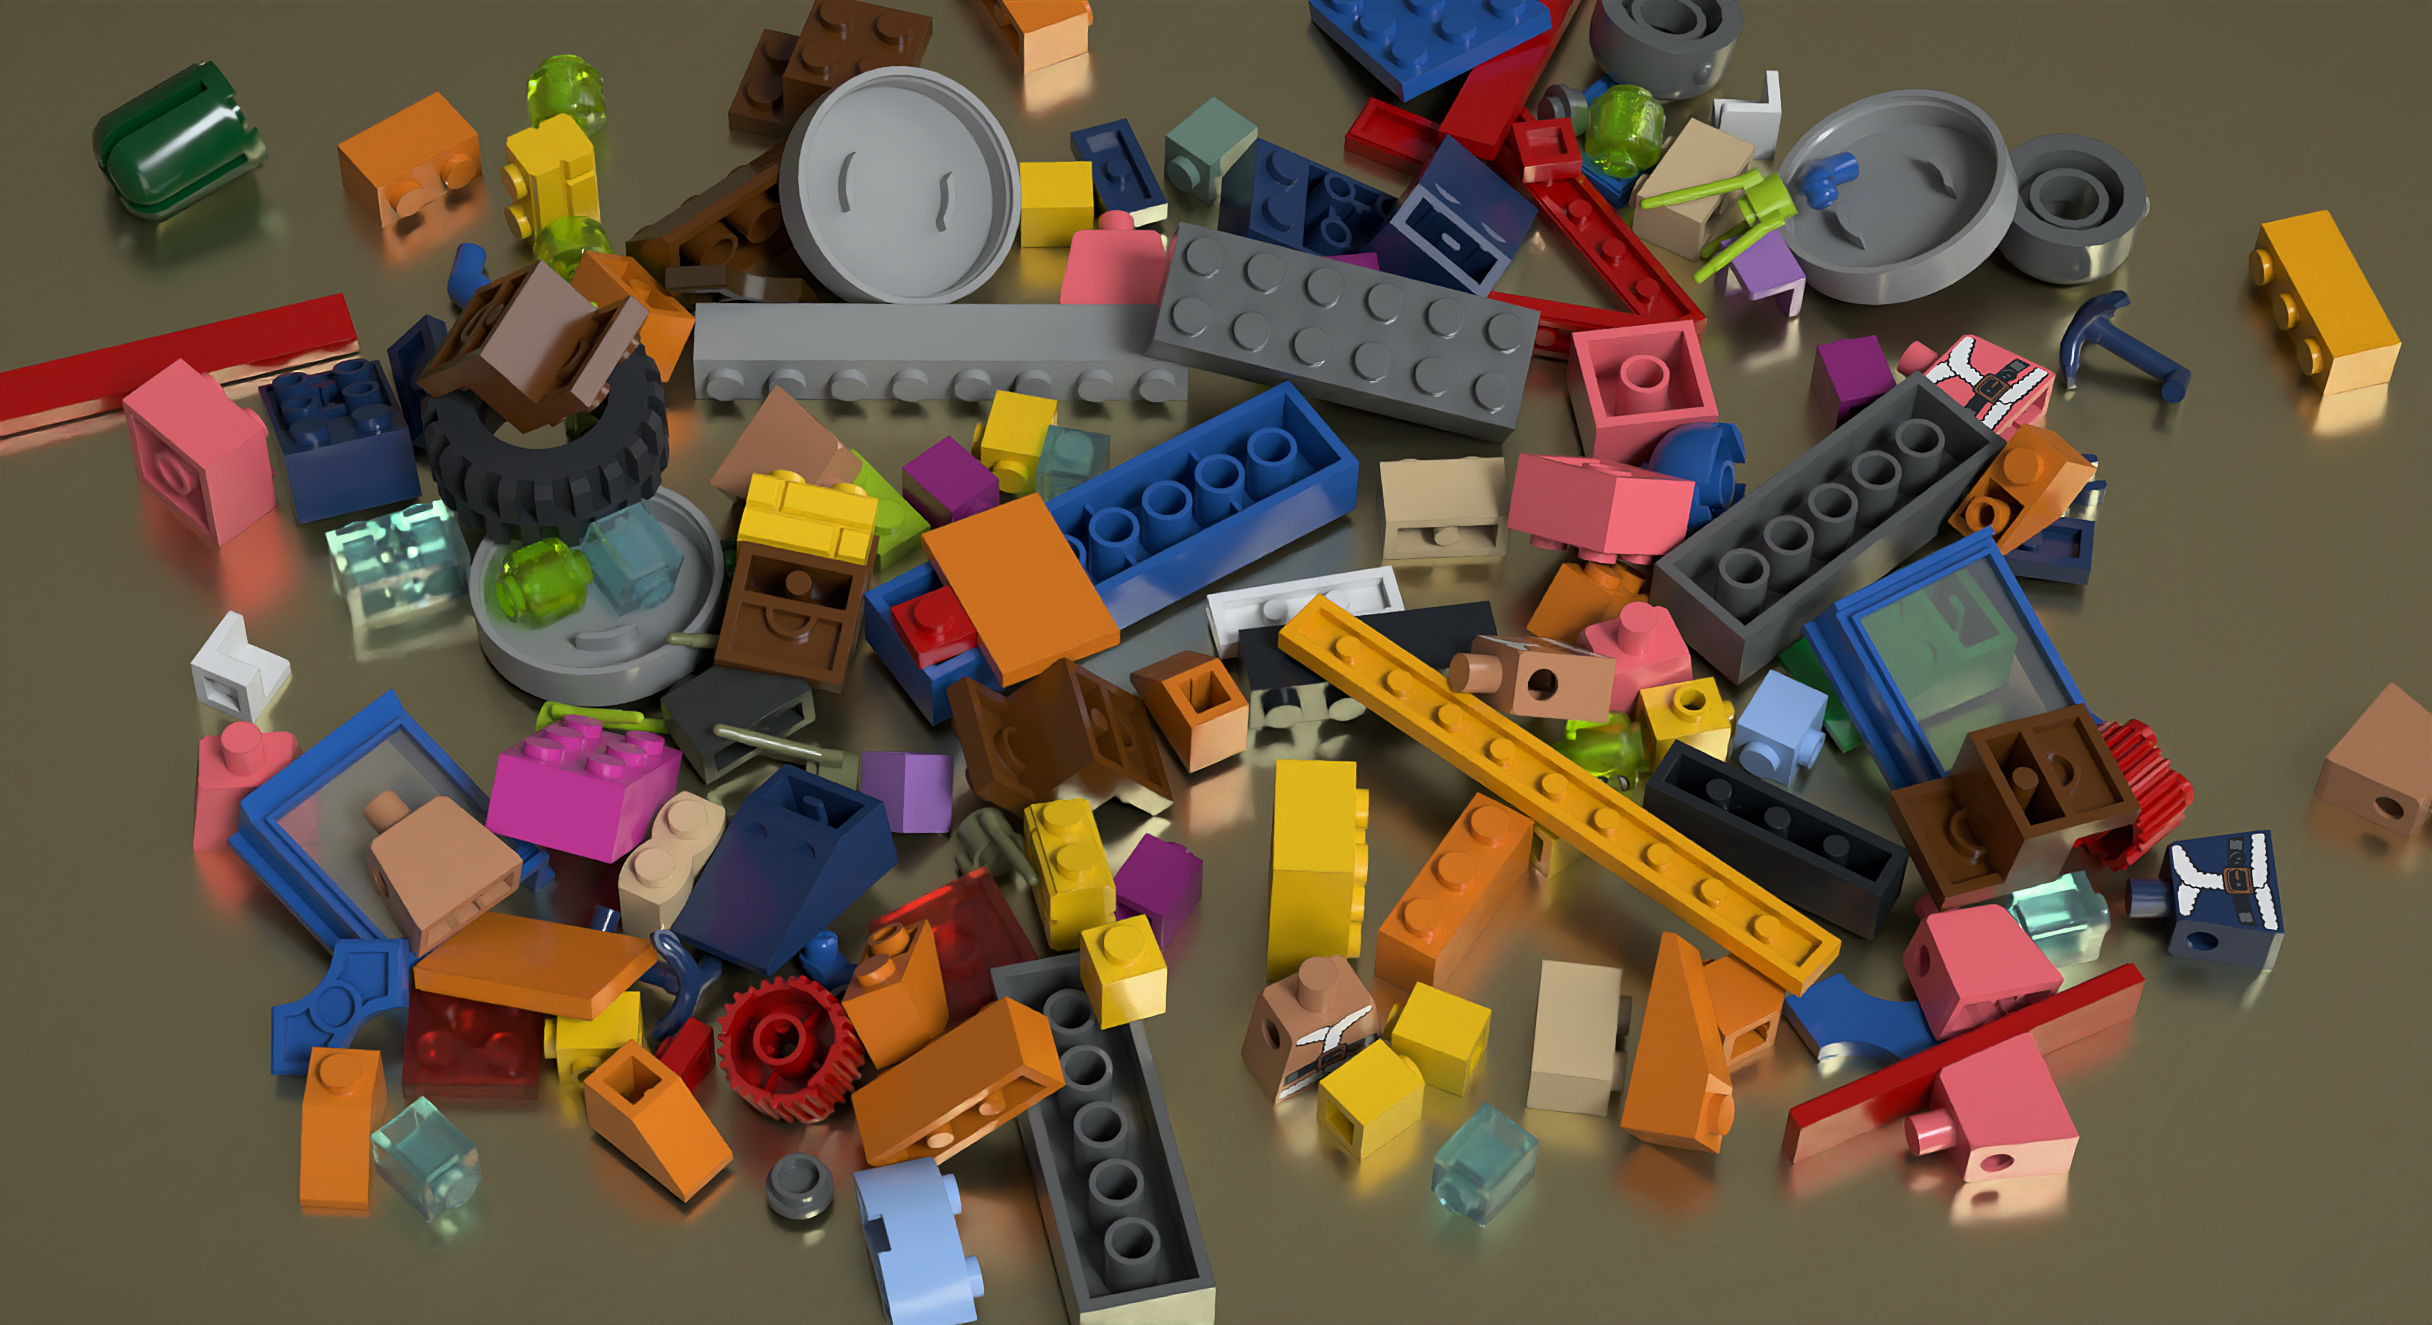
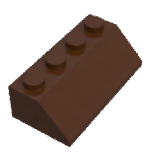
[625,135,794,314]

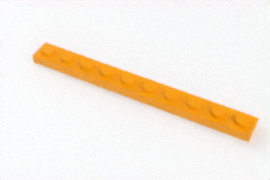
[1278,593,1841,998]

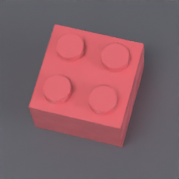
[1566,320,1719,468]
[122,358,277,548]
[1507,453,1695,565]

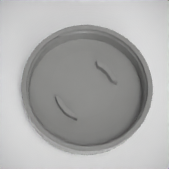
[779,66,1021,304]
[1777,89,2018,305]
[469,485,729,707]

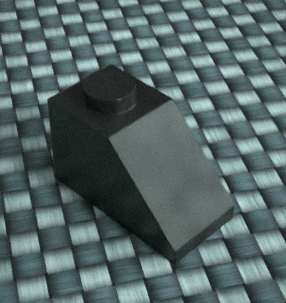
[660,666,816,785]

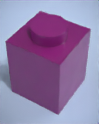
[1810,335,1896,434]
[902,435,999,531]
[1113,832,1203,953]

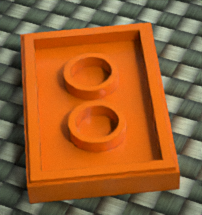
[921,492,1120,688]
[413,911,658,1021]

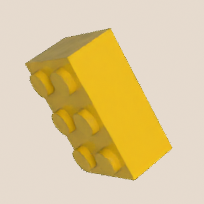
[1266,759,1369,982]

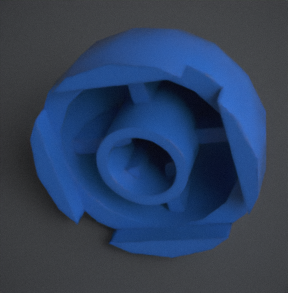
[1640,422,1746,541]

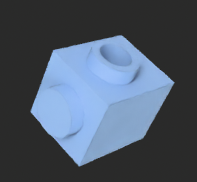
[1730,669,1828,787]

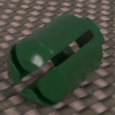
[92,60,269,222]

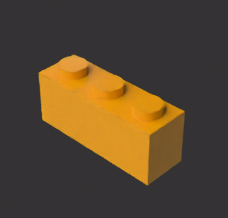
[2249,209,2401,397]

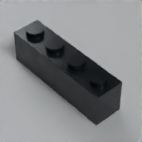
[1236,601,1498,729]
[1642,739,1910,941]

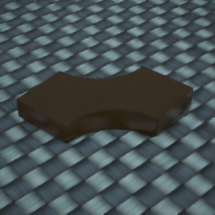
[665,264,817,308]

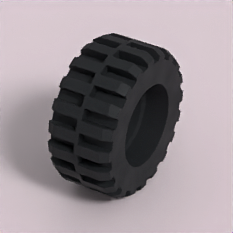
[421,342,670,550]

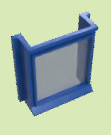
[1800,525,2104,791]
[227,688,555,969]

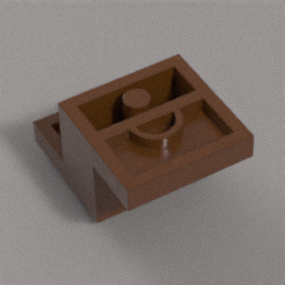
[728,0,933,140]
[416,259,650,434]
[714,535,880,694]
[946,657,1174,821]
[1884,703,2142,912]

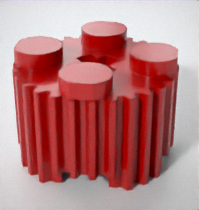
[2072,718,2194,873]
[717,975,868,1125]

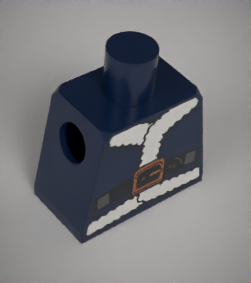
[2125,830,2285,970]

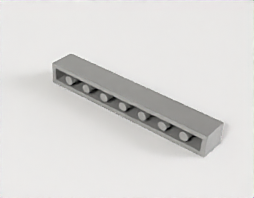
[693,303,1189,402]

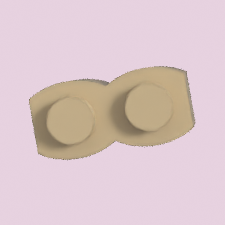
[618,791,727,939]

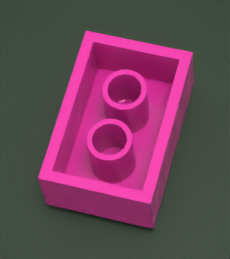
[485,714,683,864]

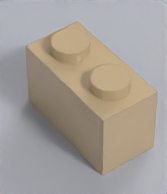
[1629,118,1755,262]
[1376,456,1510,560]
[1526,959,1632,1117]

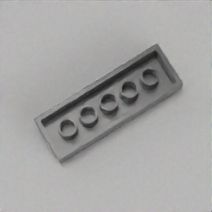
[1144,221,1541,444]
[1648,370,2007,686]
[990,952,1216,1325]

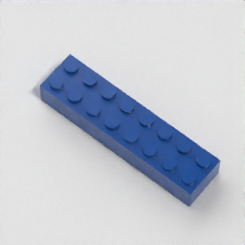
[864,380,1359,726]

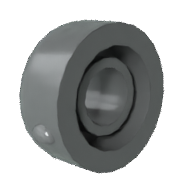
[1589,0,1743,101]
[1997,133,2150,285]

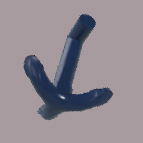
[2059,290,2191,403]
[589,905,723,1048]

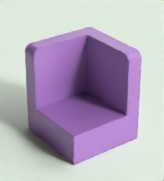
[1714,229,1806,317]
[860,751,954,833]

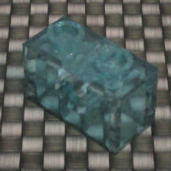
[325,499,472,628]

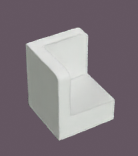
[1712,70,1782,160]
[190,610,291,724]

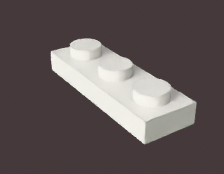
[1206,565,1405,660]

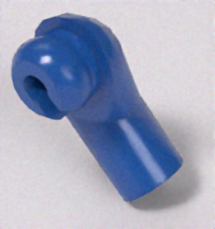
[1796,151,1859,210]
[447,243,492,309]
[799,929,858,992]

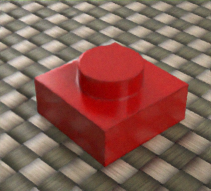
[1509,117,1583,183]
[890,585,977,670]
[655,1017,716,1096]

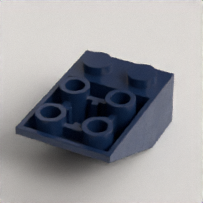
[1358,134,1539,298]
[1217,137,1399,257]
[258,358,422,524]
[670,763,899,978]

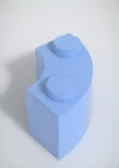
[852,1156,984,1325]

